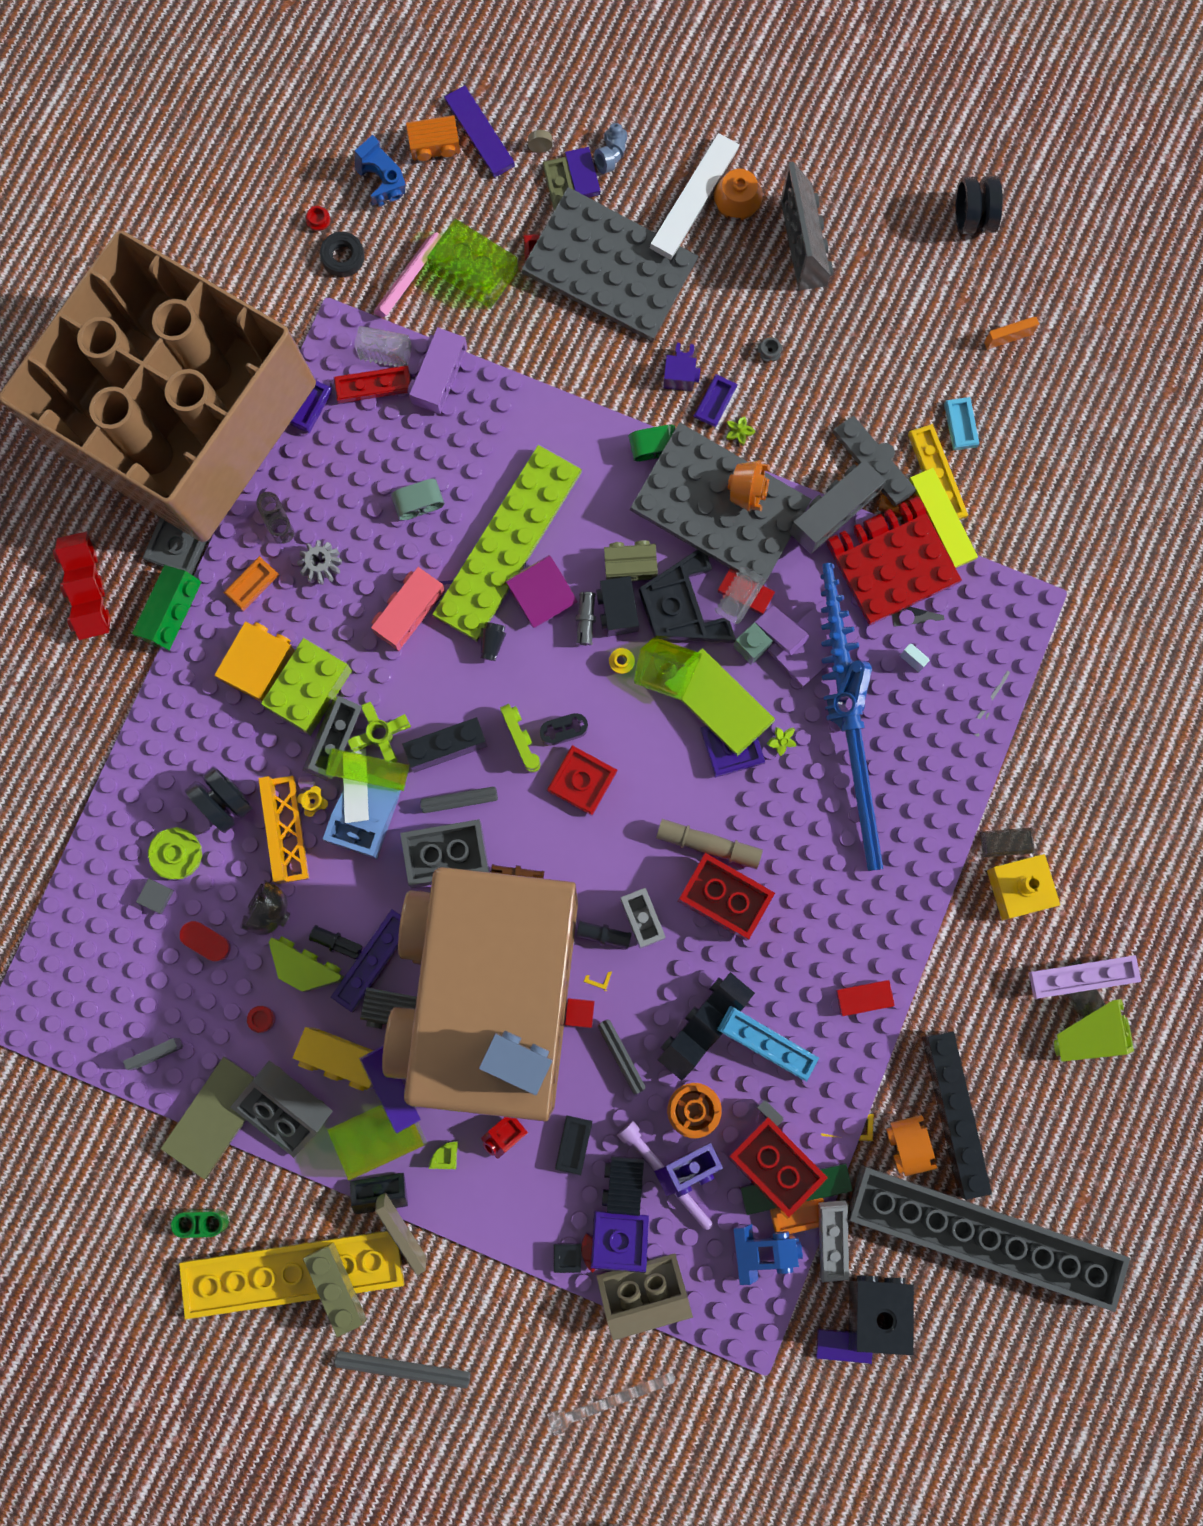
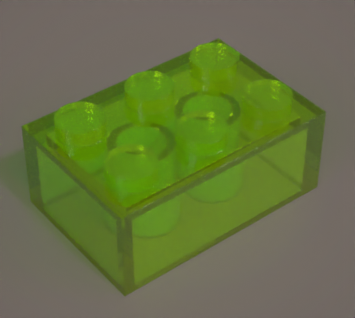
[427,219,518,309]
[327,1105,427,1181]

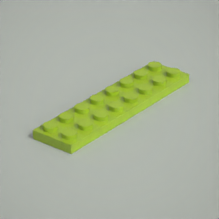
[433,445,582,642]

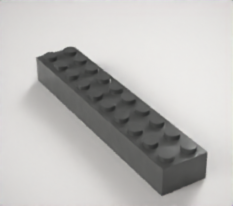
[848,1165,1130,1312]

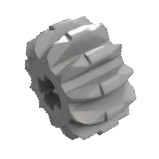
[297,540,342,585]

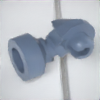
[594,123,627,174]

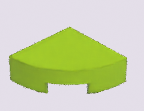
[429,1141,458,1169]

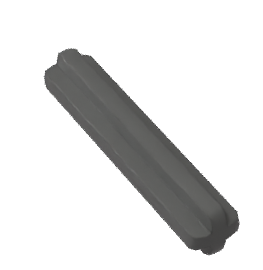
[420,786,498,813]
[598,1019,645,1095]

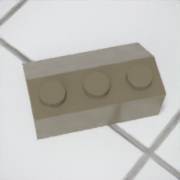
[597,1253,693,1341]

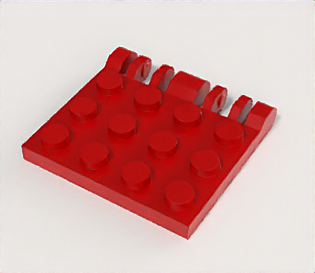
[826,496,962,626]

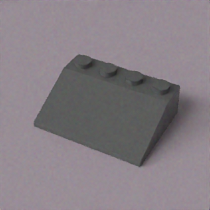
[780,162,833,291]

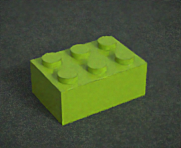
[261,638,352,736]

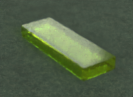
[325,748,410,791]

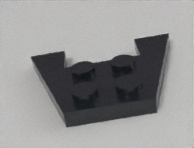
[638,550,736,643]

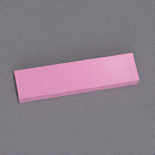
[374,232,443,318]

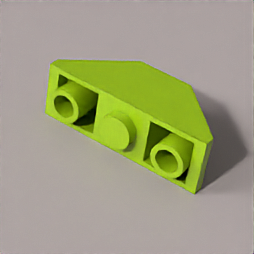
[269,936,345,992]

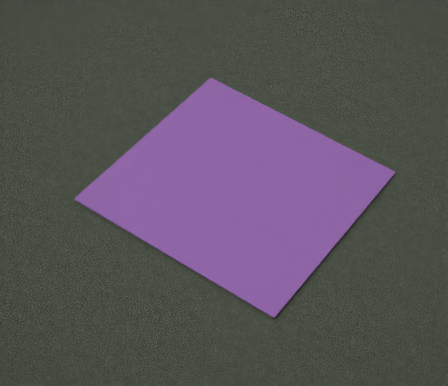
[0,298,1067,1376]

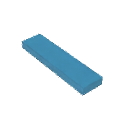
[717,1006,819,1082]

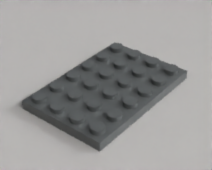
[522,187,699,342]
[630,422,812,586]

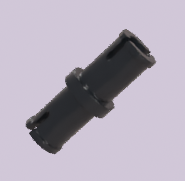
[576,921,632,949]

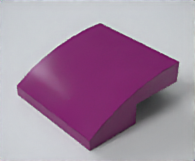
[505,555,578,628]

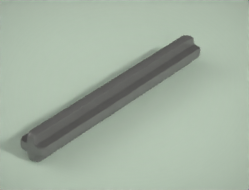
[335,1351,470,1388]

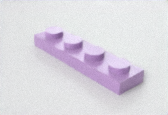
[1029,955,1141,999]

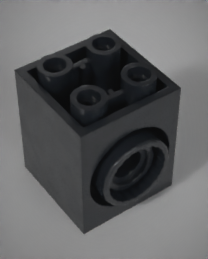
[848,1275,914,1356]

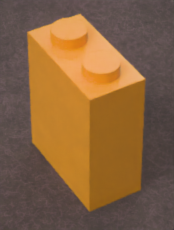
[214,621,295,702]

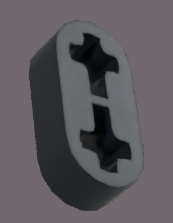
[540,713,588,746]

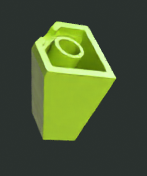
[1054,999,1134,1062]

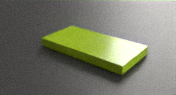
[665,648,775,756]

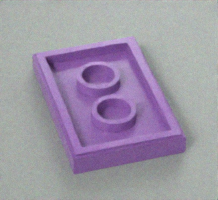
[767,598,860,688]

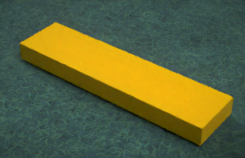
[908,424,968,520]

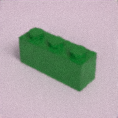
[132,565,202,651]

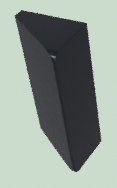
[350,1173,408,1214]

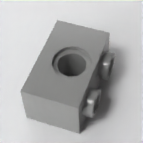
[620,888,666,949]

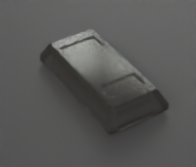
[980,827,1035,858]

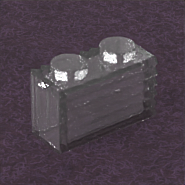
[354,326,412,367]
[715,567,767,624]

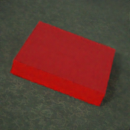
[547,745,618,816]

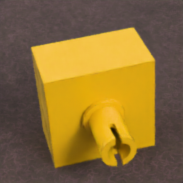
[987,854,1060,921]

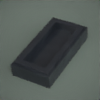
[555,1115,593,1175]

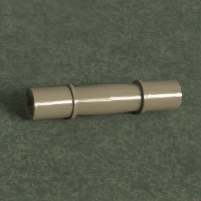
[656,819,763,870]

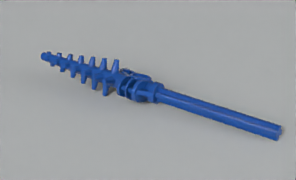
[820,563,883,871]

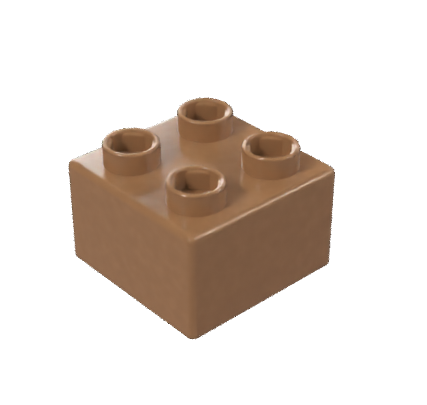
[0,231,316,542]
[382,867,578,1122]

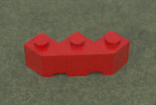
[53,531,111,640]

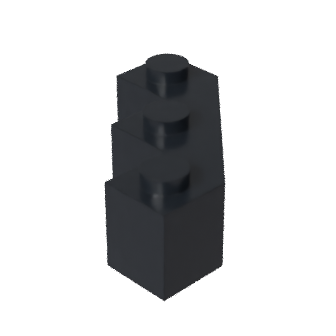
[657,972,755,1081]

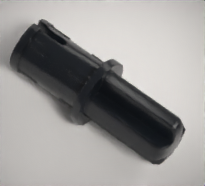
[309,925,362,959]

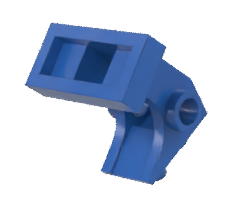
[355,134,406,207]
[733,1224,803,1285]

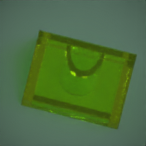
[634,638,702,700]

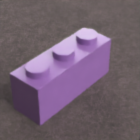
[408,327,467,414]

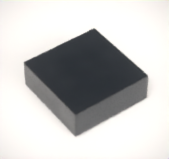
[554,1243,581,1273]

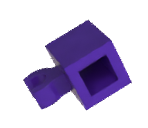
[663,343,701,391]

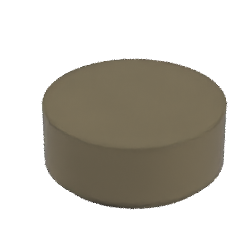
[528,130,553,153]

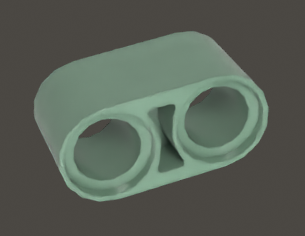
[391,479,445,520]

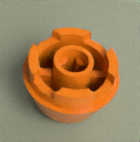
[714,169,763,220]
[728,460,770,512]
[667,1083,722,1138]

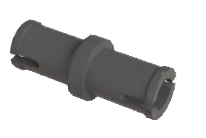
[576,592,596,646]

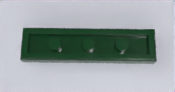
[740,1163,853,1215]

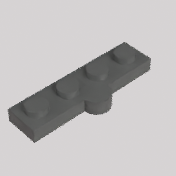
[833,415,916,507]

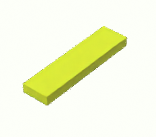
[909,468,978,568]

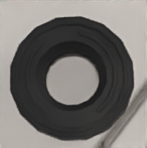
[320,231,365,277]

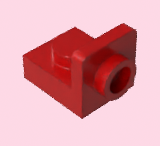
[481,1117,528,1159]

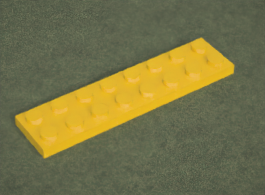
[179,1231,405,1319]

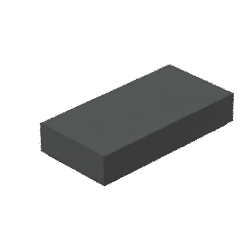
[123,1038,183,1070]

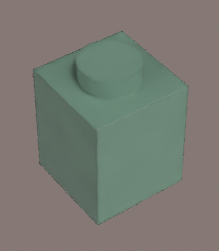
[733,623,773,665]

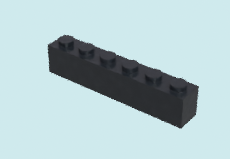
[922,1031,992,1200]

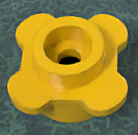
[297,786,328,817]

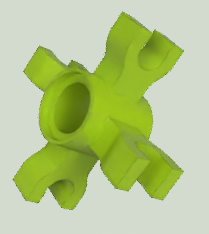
[348,702,411,765]

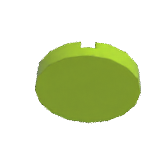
[148,827,202,880]

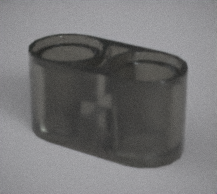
[256,492,295,544]

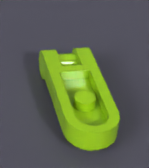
[499,704,541,773]

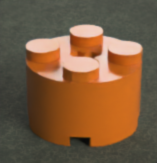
[886,1115,937,1177]

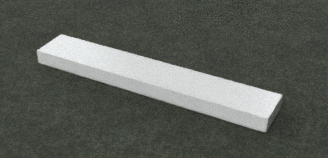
[650,133,739,260]

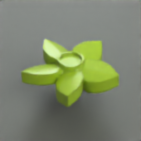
[726,417,755,446]
[767,727,797,756]

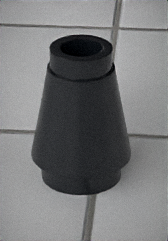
[480,622,507,661]

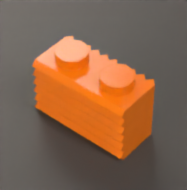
[406,115,460,161]

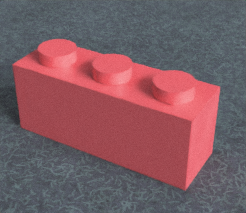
[371,567,445,651]

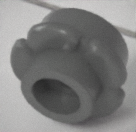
[758,337,782,362]

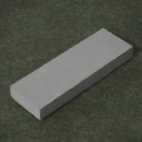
[818,1201,849,1282]

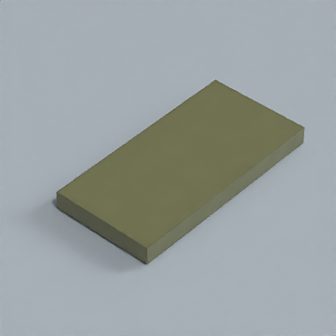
[161,1057,254,1180]

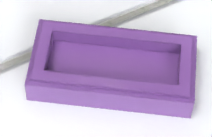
[755,605,810,655]

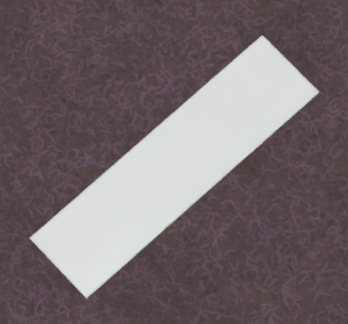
[343,748,369,823]

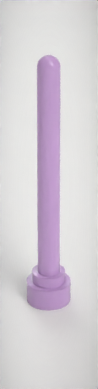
[617,1121,712,1230]

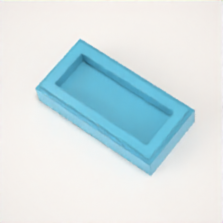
[944,397,979,451]

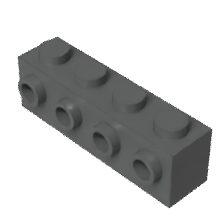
[789,460,886,554]

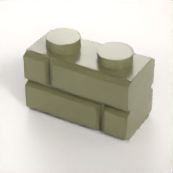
[604,540,658,581]

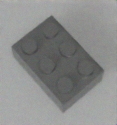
[400,819,490,888]

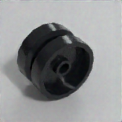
[955,176,1003,234]
[185,766,253,833]

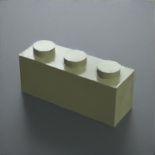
[303,1243,367,1337]

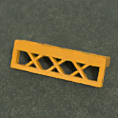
[258,776,309,884]

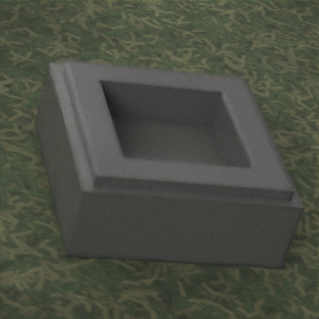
[136,878,174,914]
[755,1100,784,1126]

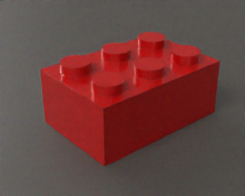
[677,853,775,941]
[729,1117,828,1219]

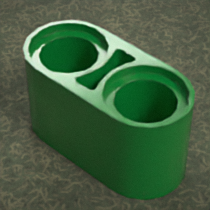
[628,425,675,462]
[171,1209,229,1238]

